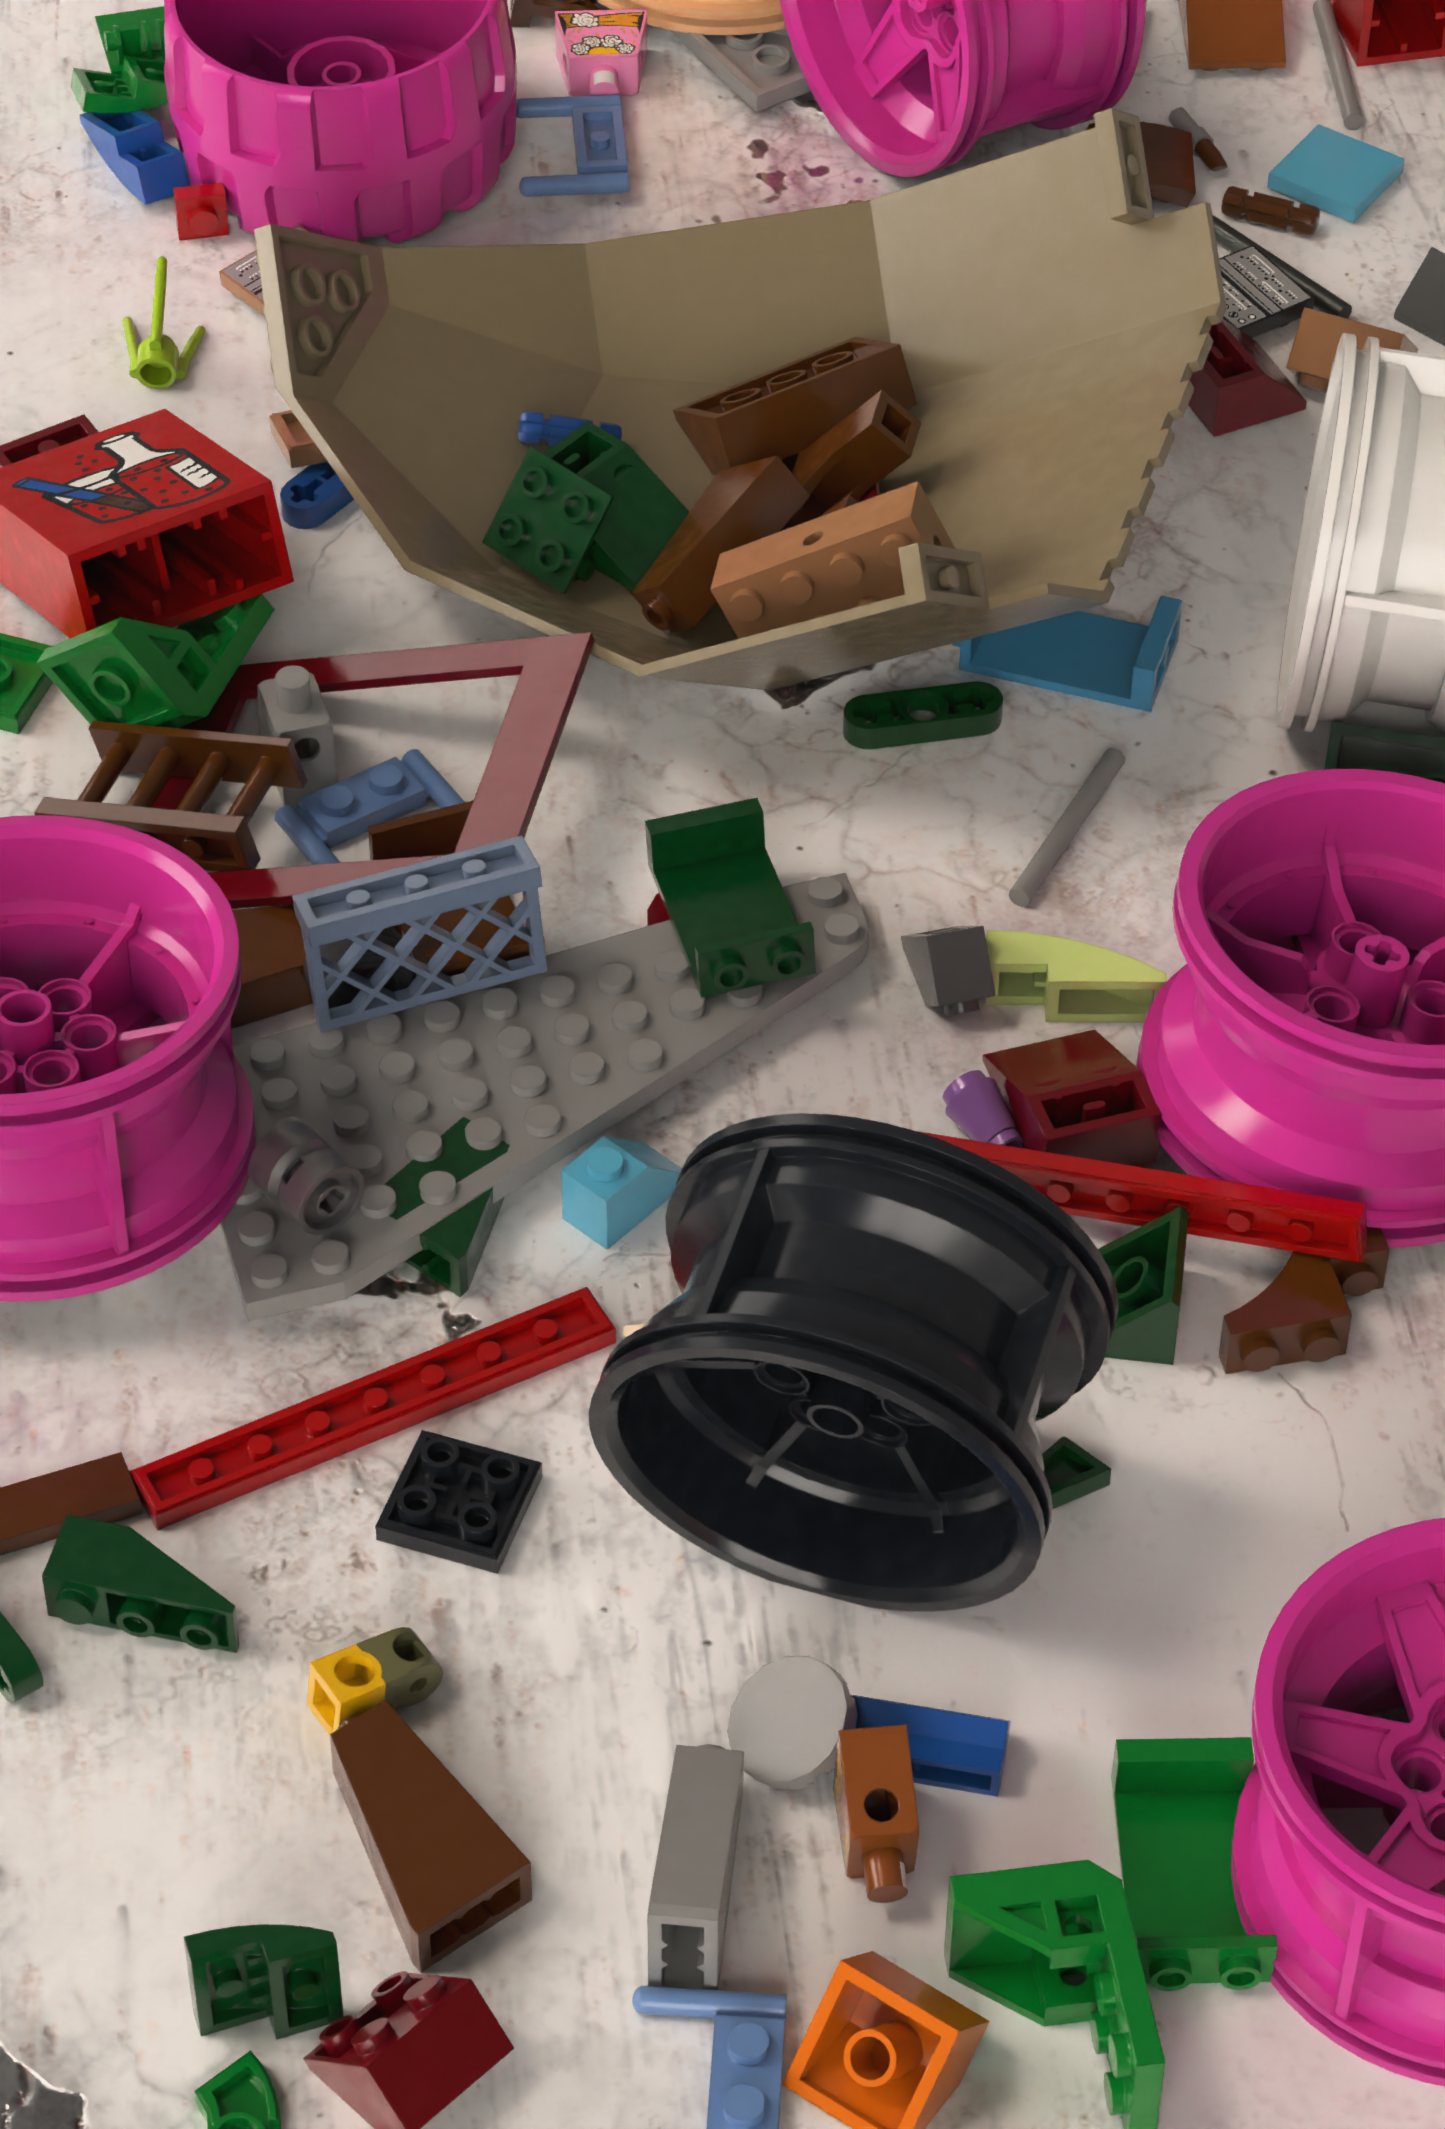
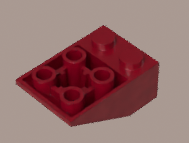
[982,1029,1162,1167]

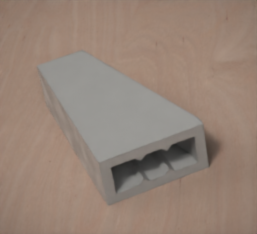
[647,1744,744,1990]

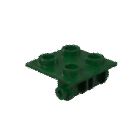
[482,446,615,594]

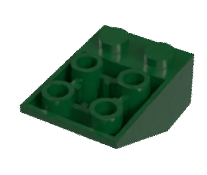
[515,421,689,591]

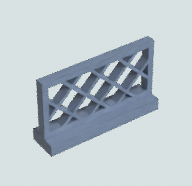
[292,835,548,1032]

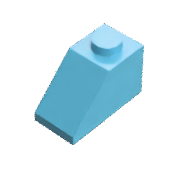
[561,1136,682,1250]

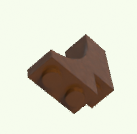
[1219,1227,1389,1374]

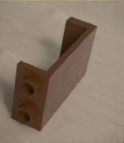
[368,800,545,976]

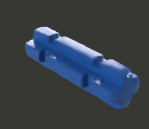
[517,411,622,447]

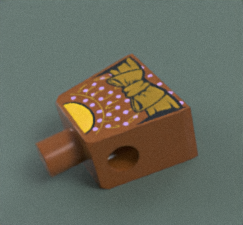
[833,1724,919,1903]

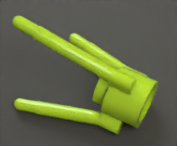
[123,256,206,389]

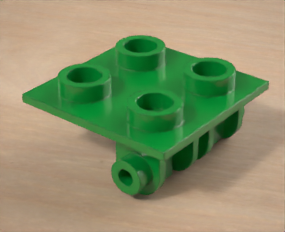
[95,6,165,74]

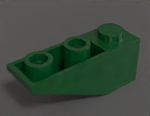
[42,1514,239,1653]

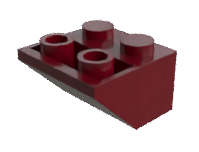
[1188,319,1307,437]
[303,1971,514,2129]

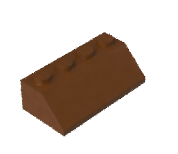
[673,337,917,475]

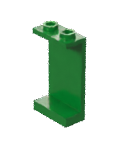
[1111,1737,1278,1991]

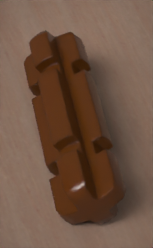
[1221,186,1320,236]

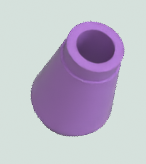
[943,1070,1023,1148]

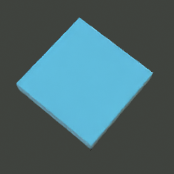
[1267,124,1405,223]

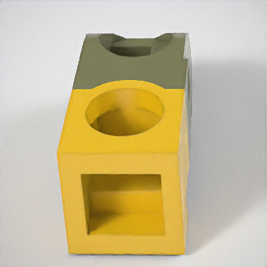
[307,1627,443,1736]

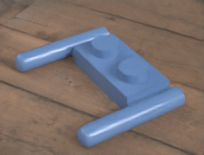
[516,94,630,197]
[274,749,465,865]
[632,1986,787,2129]

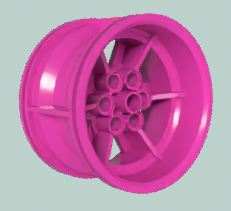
[780,0,1145,177]
[0,815,256,1302]
[1231,1518,1445,2086]

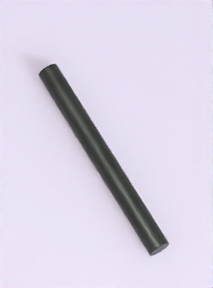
[1212,214,1352,319]

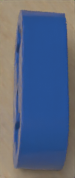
[280,462,354,529]

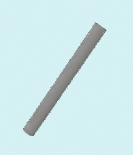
[1312,0,1364,130]
[1009,748,1125,907]

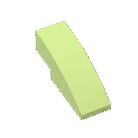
[985,930,1167,1022]

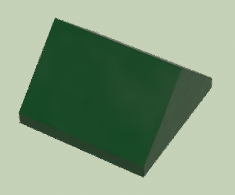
[1098,1206,1189,1365]

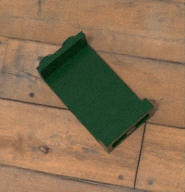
[645,798,816,998]

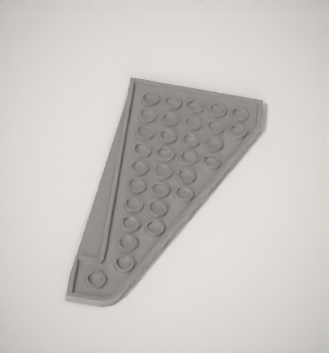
[220,873,869,1321]

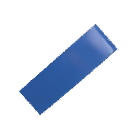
[79,110,190,205]

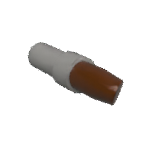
[1168,107,1228,171]

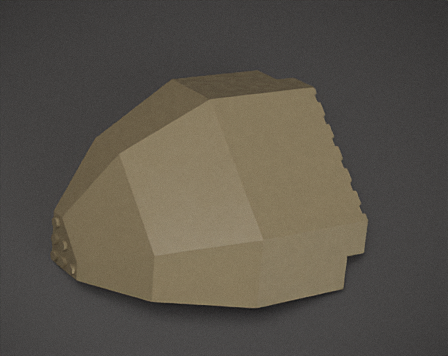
[254,108,1227,691]

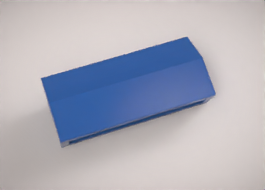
[834,1694,1011,1797]

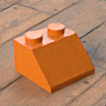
[782,1951,990,2129]

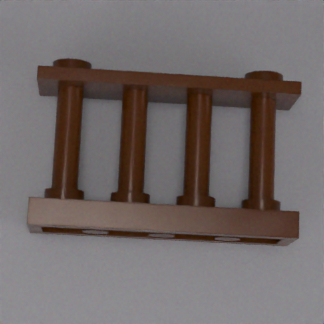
[34,721,307,872]

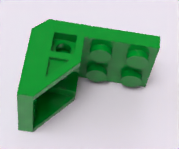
[37,594,275,728]
[944,1860,1165,2129]

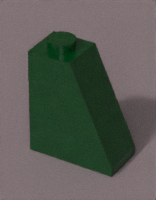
[384,1117,510,1297]

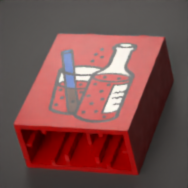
[0,409,294,638]

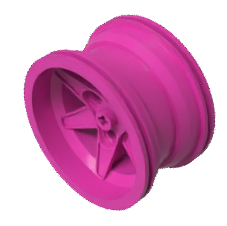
[1136,769,1445,1248]

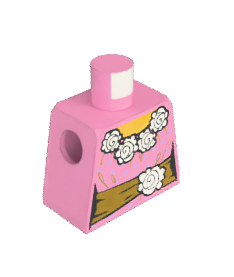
[555,9,647,96]

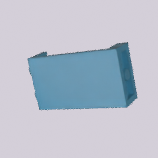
[953,596,1182,712]

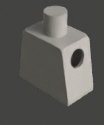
[257,665,338,808]

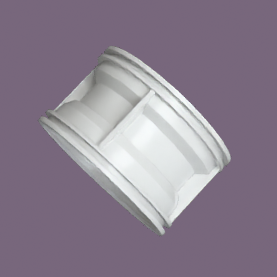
[1276,333,1445,738]

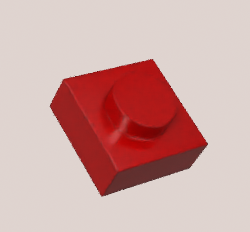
[173,182,229,241]

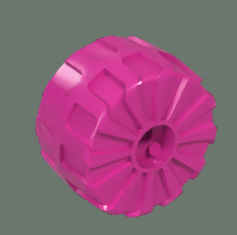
[164,0,517,243]

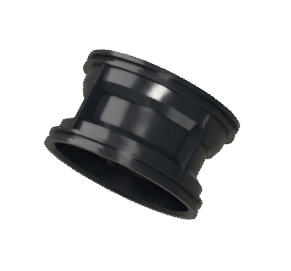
[589,1113,1119,1612]

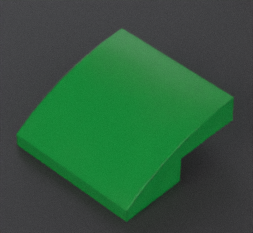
[70,55,168,113]

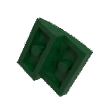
[183,1924,344,2040]

